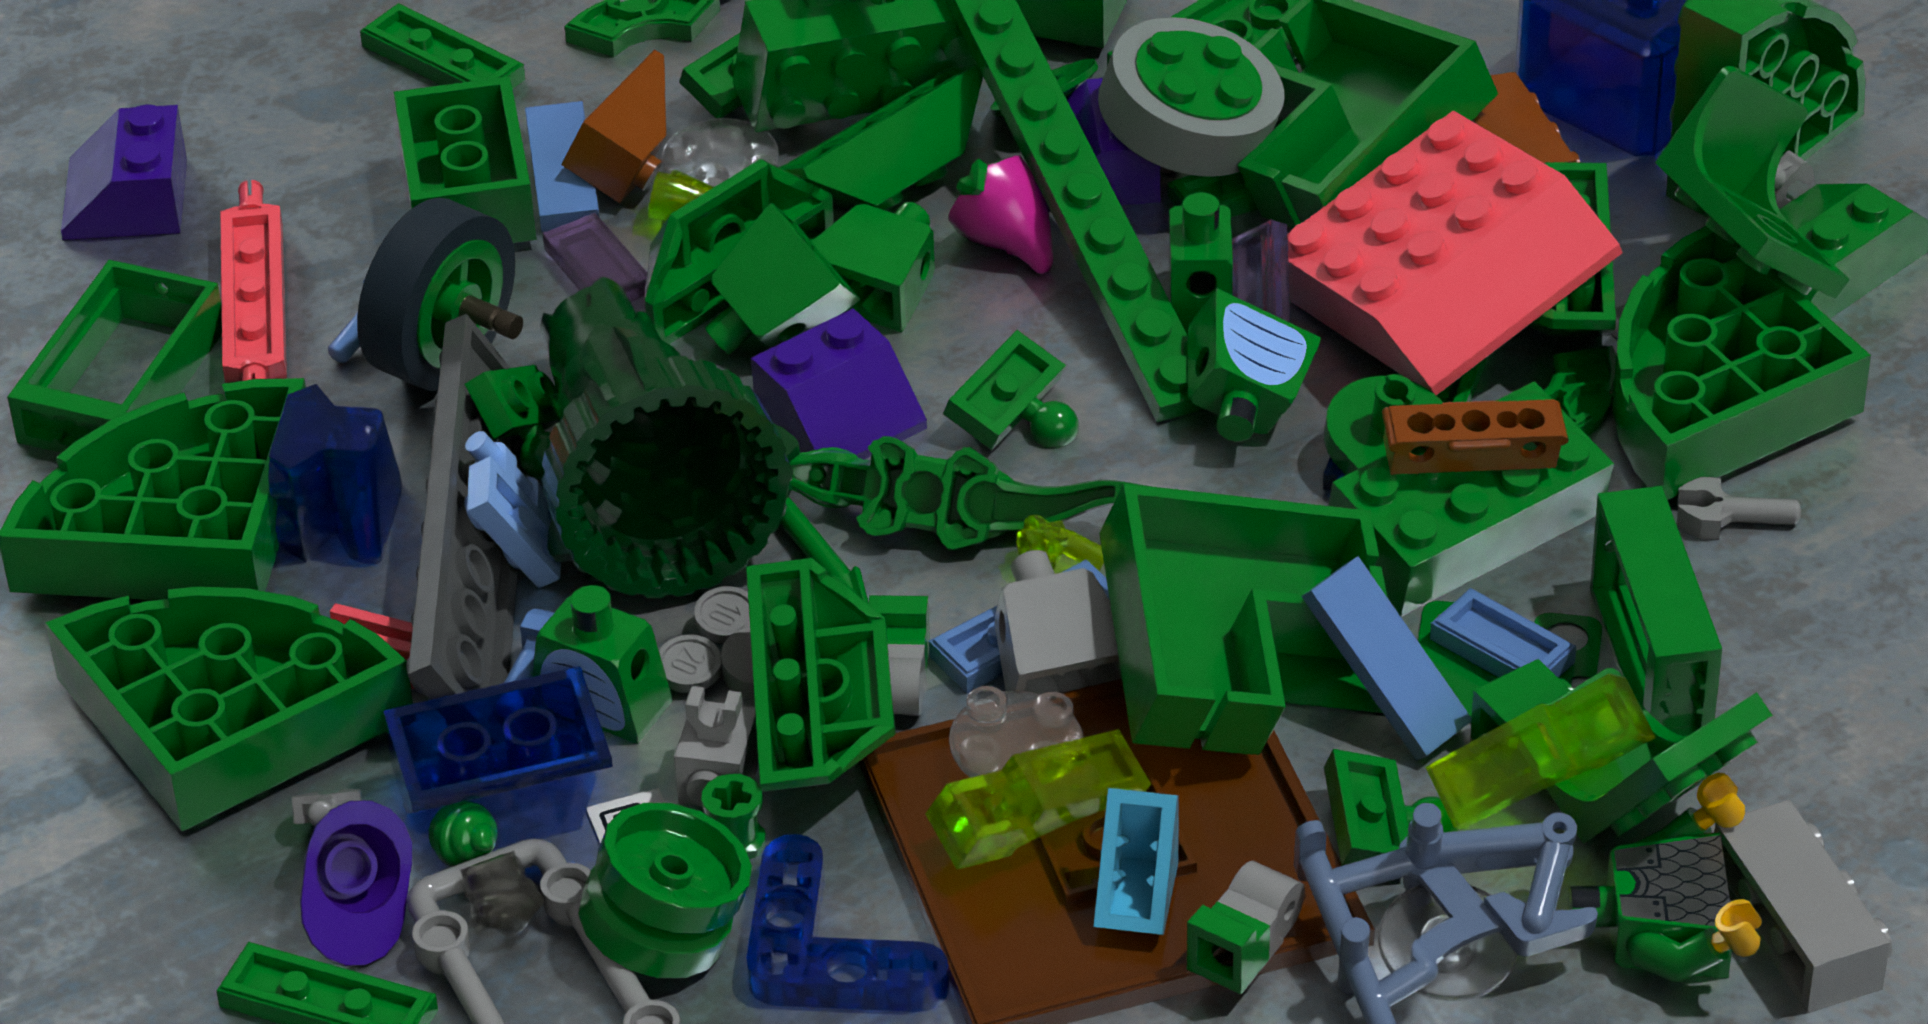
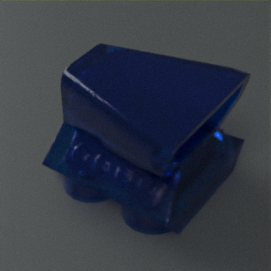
[268,384,402,565]

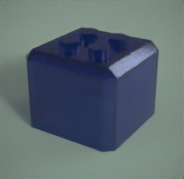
[1515,0,1687,156]

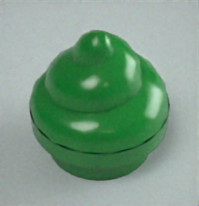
[429,800,498,867]

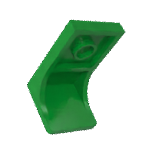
[1655,66,1850,300]
[1512,668,1773,844]

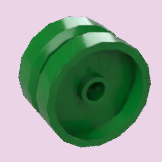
[578,803,752,978]

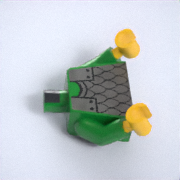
[1568,773,1762,983]

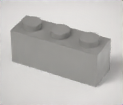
[1714,799,1892,1013]

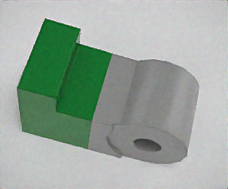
[868,595,930,716]
[1187,860,1305,994]

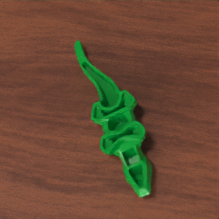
[789,436,1152,551]

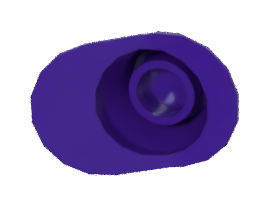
[300,800,412,966]

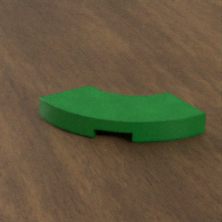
[564,0,720,57]
[1544,345,1616,436]

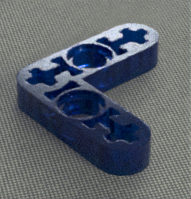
[746,834,950,1012]

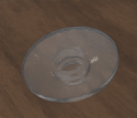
[1378,885,1518,1001]

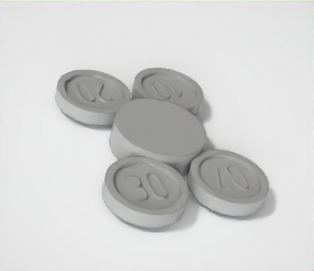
[659,586,755,699]

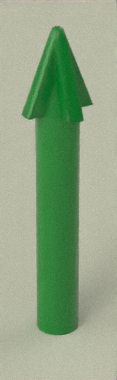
[779,497,869,604]

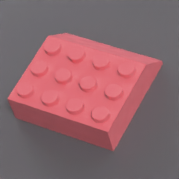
[1268,110,1623,395]

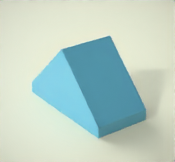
[1093,788,1179,935]

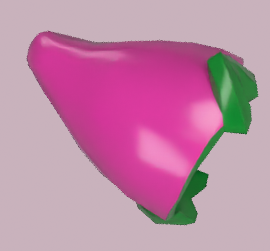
[948,155,1053,274]

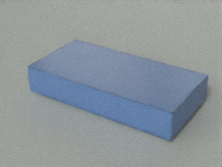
[1430,588,1576,678]

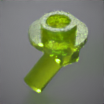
[1017,514,1104,571]

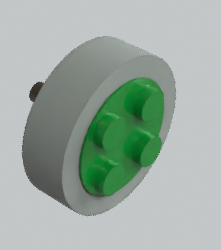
[1098,17,1284,176]

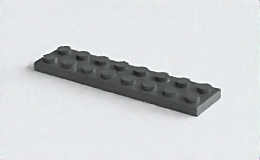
[406,314,526,753]

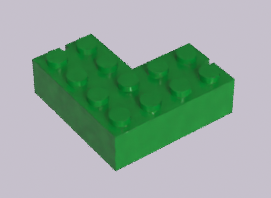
[1237,0,1498,229]
[1099,483,1388,755]

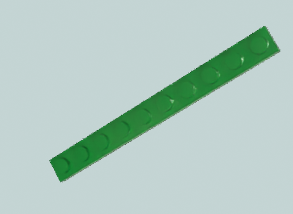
[945,0,1205,422]

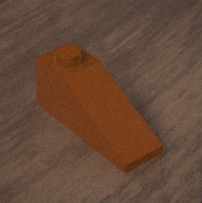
[561,49,666,203]

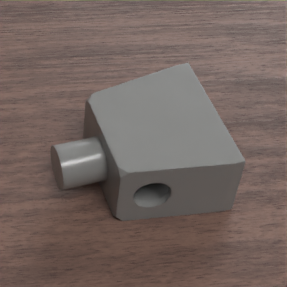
[995,550,1122,706]

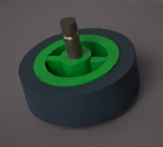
[357,198,524,391]

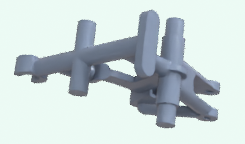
[1293,803,1598,1024]

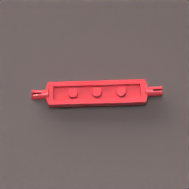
[220,180,287,383]

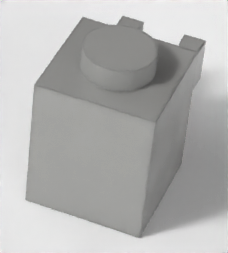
[674,686,759,806]

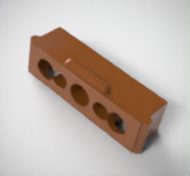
[1382,399,1568,475]

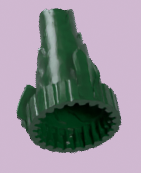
[540,276,800,598]

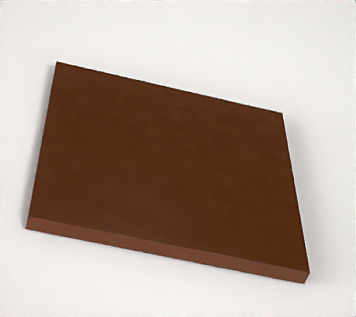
[858,679,1375,1024]

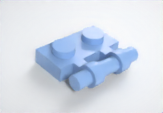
[464,431,561,589]

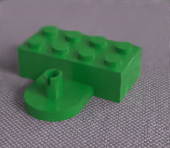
[732,0,977,133]
[1324,374,1614,617]

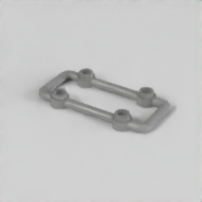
[407,839,680,1024]

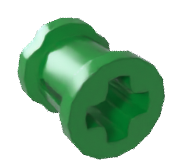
[701,774,766,859]

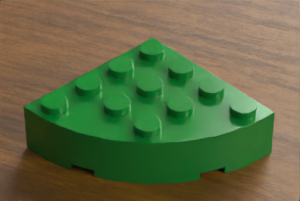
[1666,0,1866,218]
[1612,226,1871,500]
[0,378,313,600]
[45,587,415,831]

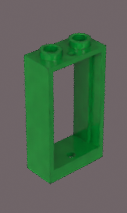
[7,259,222,453]
[1590,486,1722,736]

